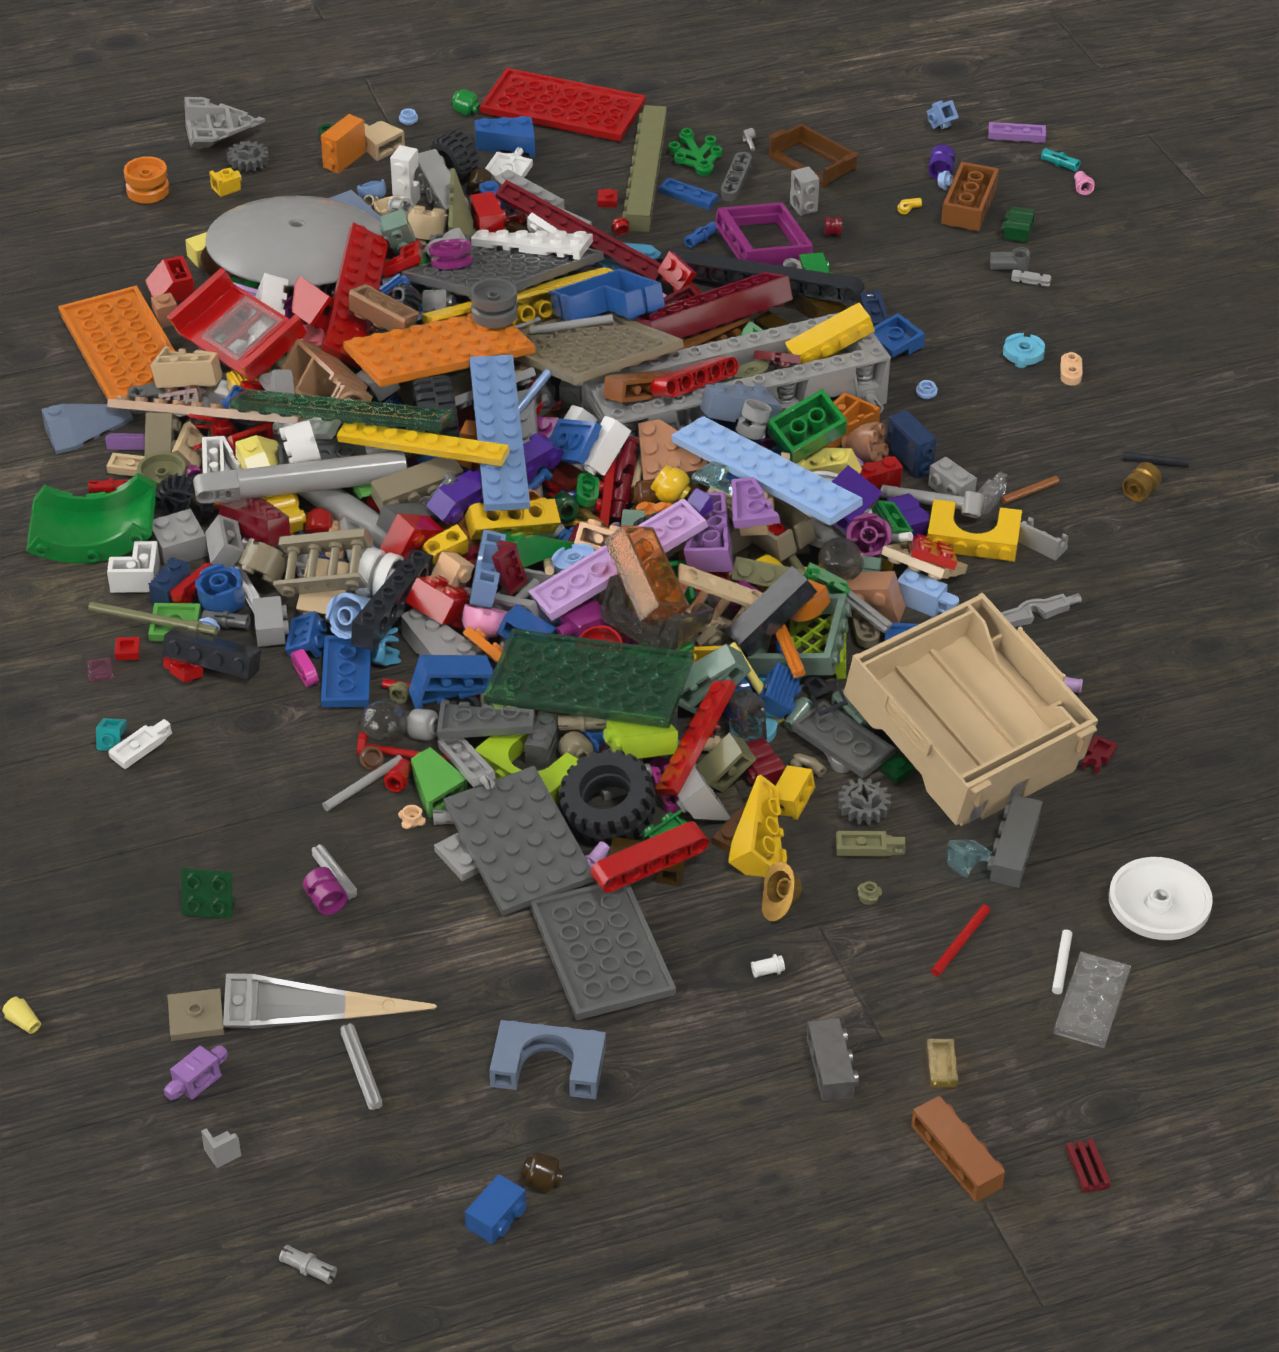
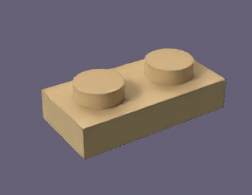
[106,453,146,476]

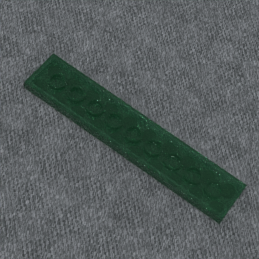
[230,389,455,433]

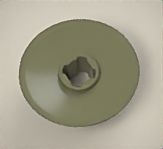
[734,360,769,379]

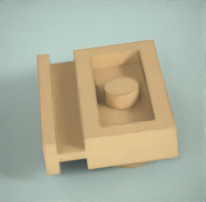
[172,421,204,468]

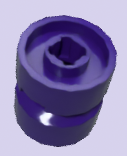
[928,145,955,180]

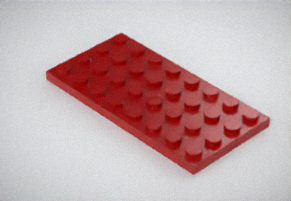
[480,68,646,141]

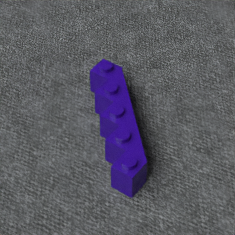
[426,433,565,525]

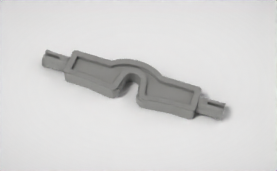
[1001,593,1082,627]

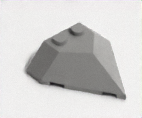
[184,97,265,149]

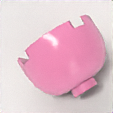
[462,604,508,641]

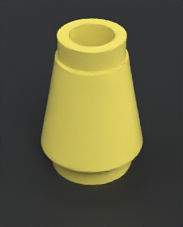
[2,997,41,1034]

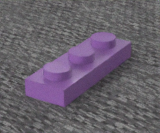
[988,122,1046,143]

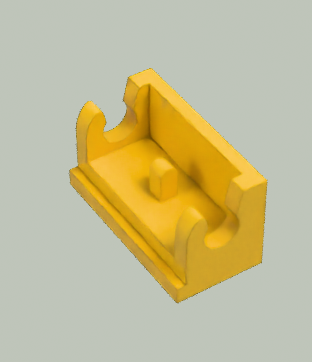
[776,765,815,820]

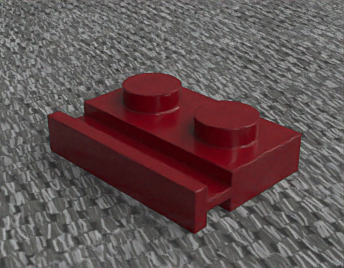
[754,350,801,367]

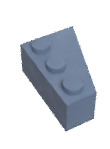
[700,383,782,424]

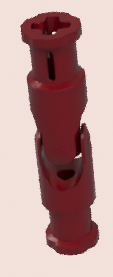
[609,436,639,524]

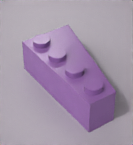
[684,492,733,572]

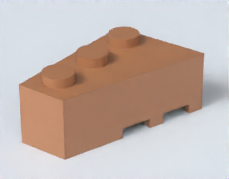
[832,571,906,623]

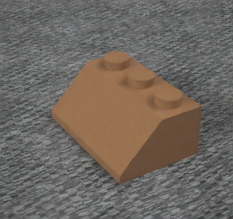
[349,284,420,331]

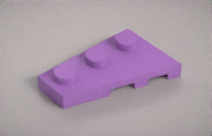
[731,477,780,529]

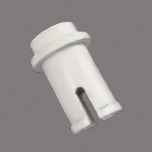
[751,954,785,978]

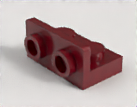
[491,540,528,596]

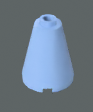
[326,592,371,639]

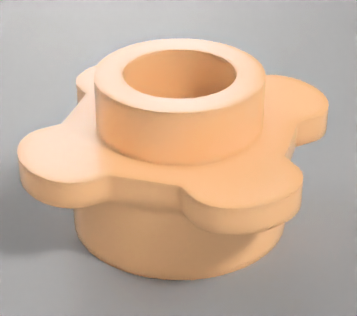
[398,805,426,829]

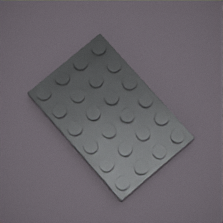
[444,766,595,916]
[530,884,676,1020]

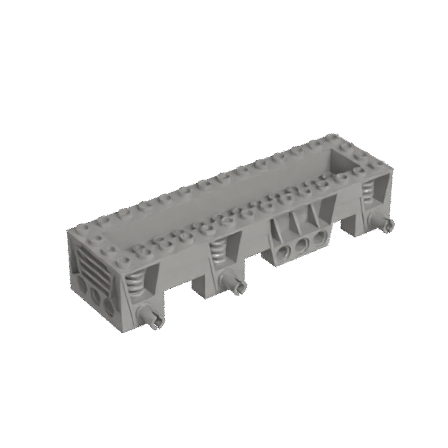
[581,313,891,468]

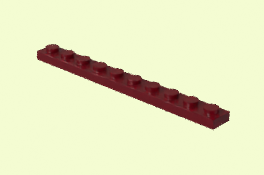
[495,180,662,282]

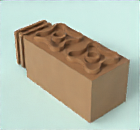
[281,338,373,424]

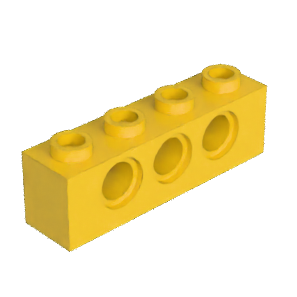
[465,498,561,540]

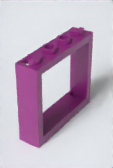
[715,202,813,265]

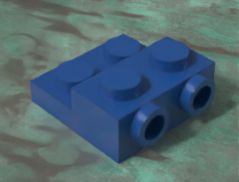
[873,313,925,358]

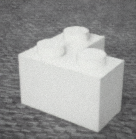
[107,541,160,593]

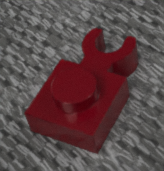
[1082,735,1118,774]

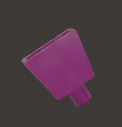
[555,598,614,641]

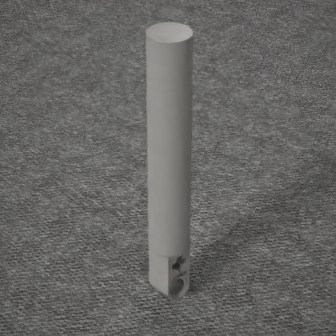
[193,451,407,504]
[296,488,436,572]

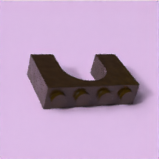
[754,295,846,330]

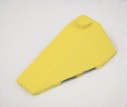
[235,435,280,498]

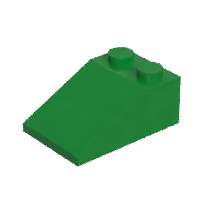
[502,531,574,567]

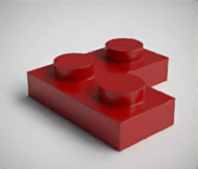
[382,239,423,277]

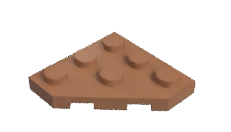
[638,419,710,481]

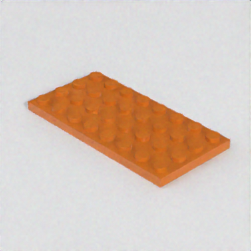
[58,285,180,400]
[344,313,536,387]

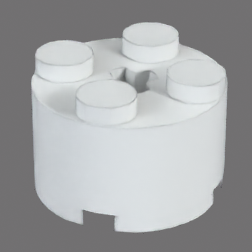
[279,420,321,463]

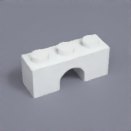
[390,145,420,206]

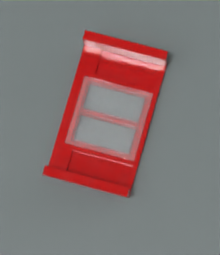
[166,268,307,382]

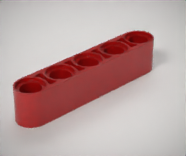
[651,357,739,397]
[590,821,709,893]

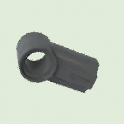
[990,247,1030,273]

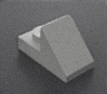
[258,370,295,403]

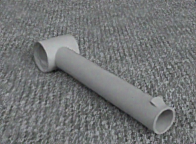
[880,485,985,518]

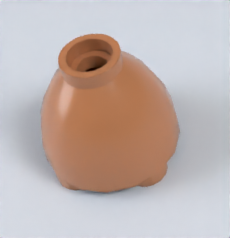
[842,422,889,463]

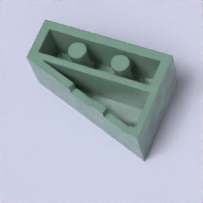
[662,644,751,714]

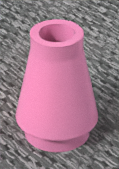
[1074,171,1095,195]

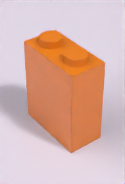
[321,114,366,174]

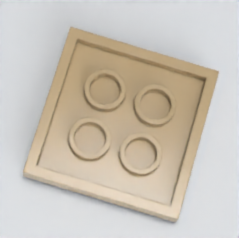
[881,542,968,580]

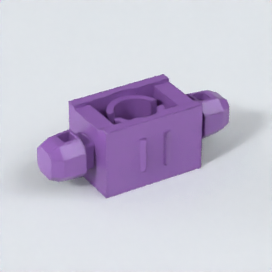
[164,1045,228,1100]

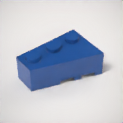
[474,116,535,157]
[408,655,494,709]

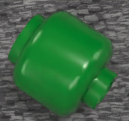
[451,89,480,117]

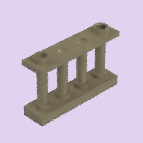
[273,528,373,597]

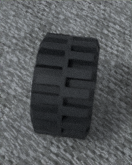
[429,129,480,182]

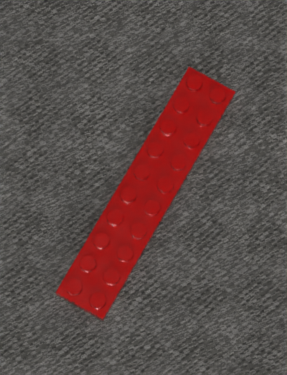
[321,222,389,369]

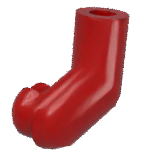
[503,212,527,226]

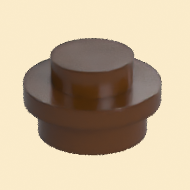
[359,746,384,770]

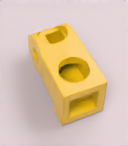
[422,524,468,564]

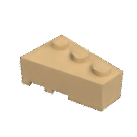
[151,347,223,389]

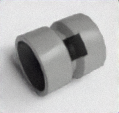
[736,399,772,440]

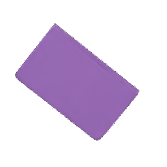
[105,433,145,450]

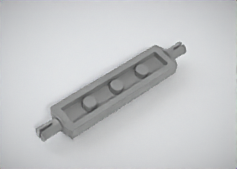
[438,737,496,789]

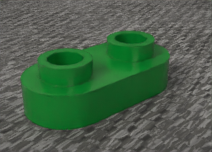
[575,472,600,508]

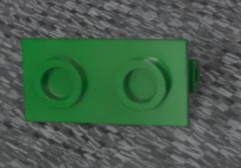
[804,562,851,596]
[640,809,687,841]

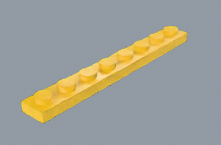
[337,421,510,466]

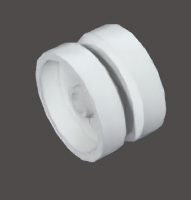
[355,547,404,598]

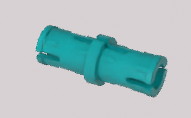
[1041,148,1081,172]

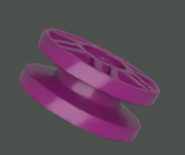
[429,239,473,269]

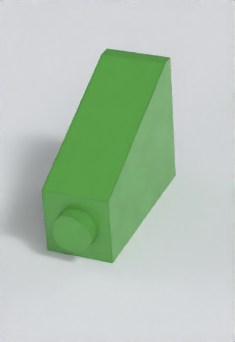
[411,747,468,819]

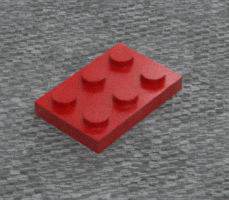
[908,534,958,570]

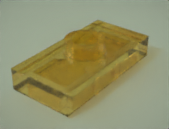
[926,1039,958,1087]

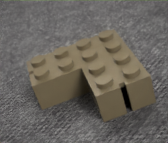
[730,497,816,561]

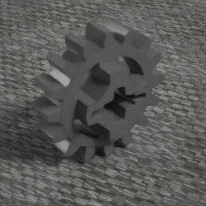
[227,140,269,172]
[838,778,891,825]

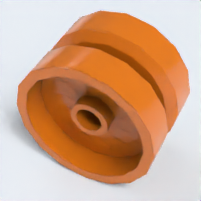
[124,156,170,203]

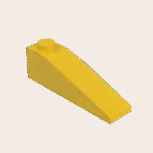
[729,775,787,877]

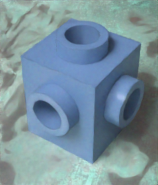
[926,100,959,129]

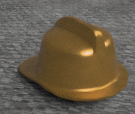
[762,862,802,921]

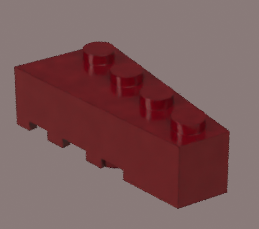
[218,497,291,546]

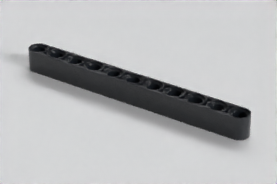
[656,249,865,303]

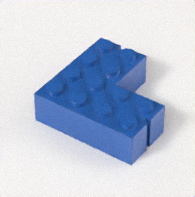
[549,269,665,321]

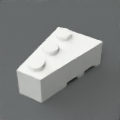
[202,436,241,473]

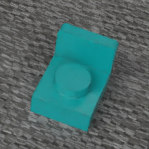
[96,718,127,751]

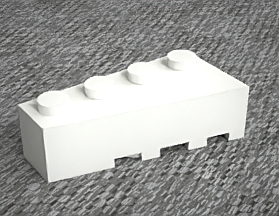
[248,273,288,346]

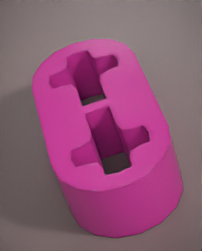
[291,649,319,687]

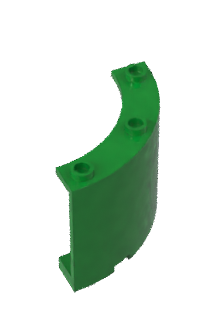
[26,473,157,563]

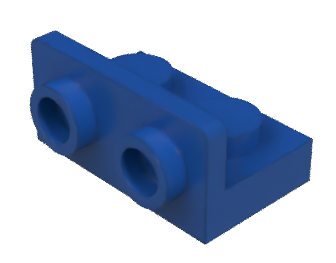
[285,611,327,658]

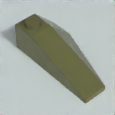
[448,168,477,242]

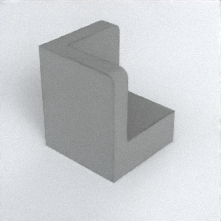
[201,1128,241,1168]

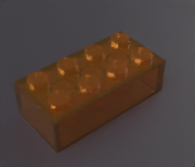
[604,525,690,622]

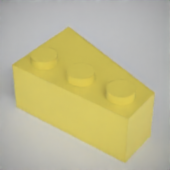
[796,448,862,474]

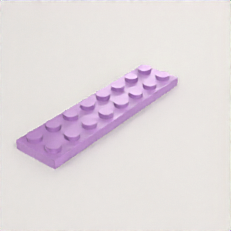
[528,498,708,621]

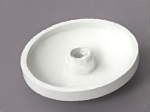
[1109,857,1212,940]

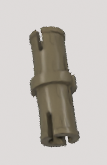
[558,713,608,732]

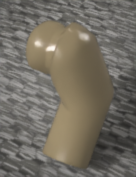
[790,753,827,777]

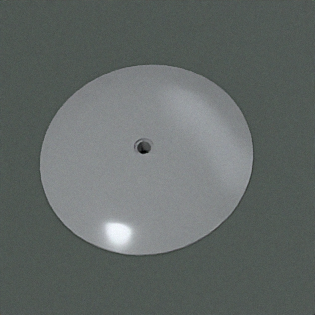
[206,196,387,287]

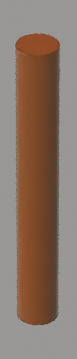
[1001,476,1059,504]

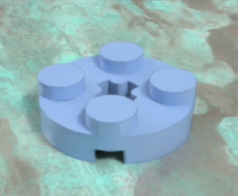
[552,543,594,574]

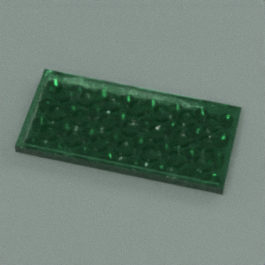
[484,628,694,728]

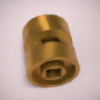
[1122,462,1162,502]

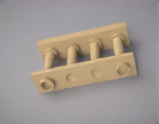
[656,563,763,633]

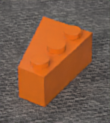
[823,392,880,448]

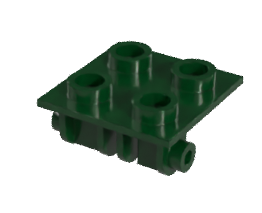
[181,868,236,919]

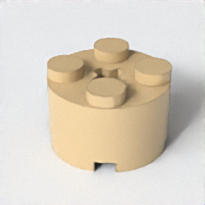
[407,205,448,240]

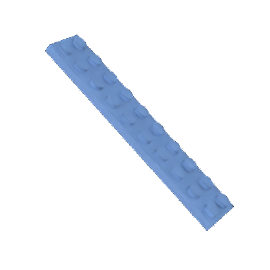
[470,355,530,511]

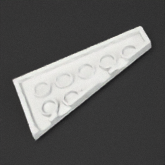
[471,230,593,260]

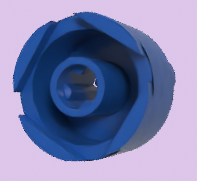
[195,564,245,613]

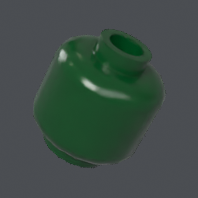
[551,493,579,524]

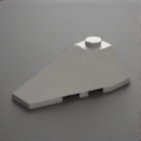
[676,739,731,821]

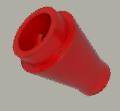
[384,759,412,792]

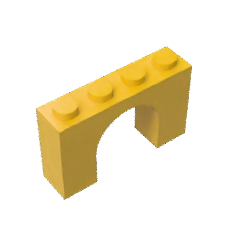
[927,499,1022,562]

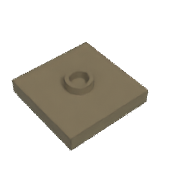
[168,988,224,1041]

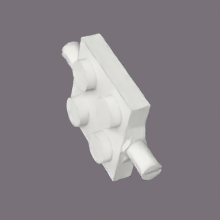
[485,147,533,181]

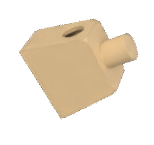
[364,121,405,161]

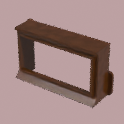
[769,123,859,189]

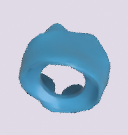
[371,628,401,667]

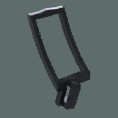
[804,675,848,717]

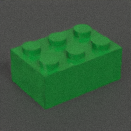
[768,389,847,463]

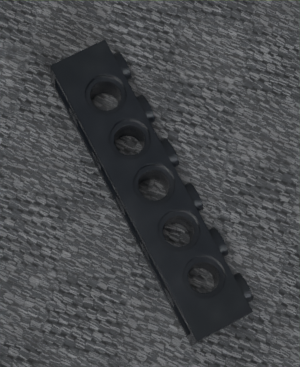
[351,549,433,651]

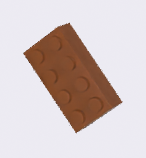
[941,162,999,231]

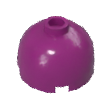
[846,513,891,558]

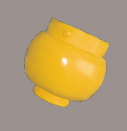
[650,465,691,504]

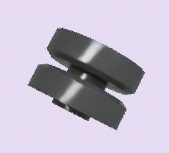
[470,278,518,328]

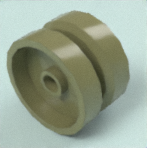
[137,452,186,506]

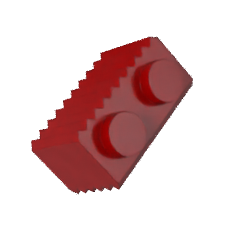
[860,456,903,491]

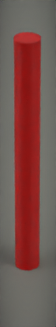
[931,905,990,977]

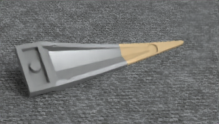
[223,974,437,1029]

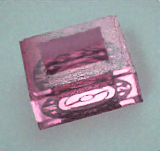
[87,657,113,682]

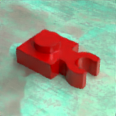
[163,657,204,682]

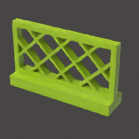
[790,614,846,679]

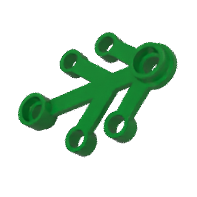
[669,128,722,176]

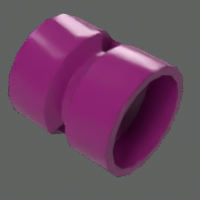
[303,867,348,915]

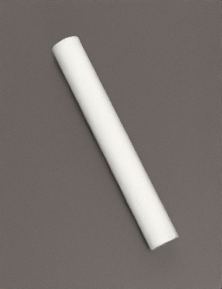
[1052,930,1072,994]

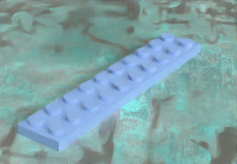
[671,416,863,526]

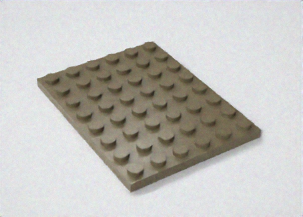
[513,311,684,386]

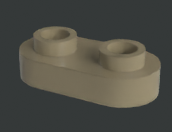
[852,612,880,648]

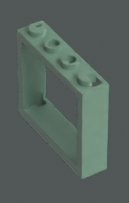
[747,594,852,675]

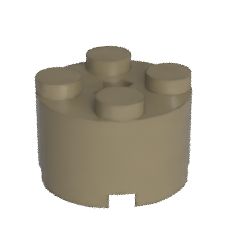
[238,538,288,584]

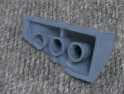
[41,404,133,454]

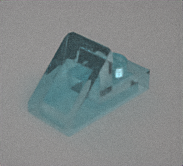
[691,461,732,495]
[948,840,992,878]

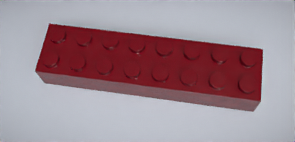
[632,272,793,339]

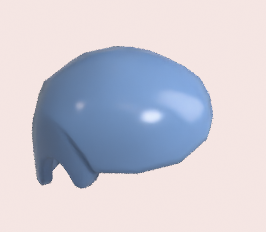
[357,179,387,199]

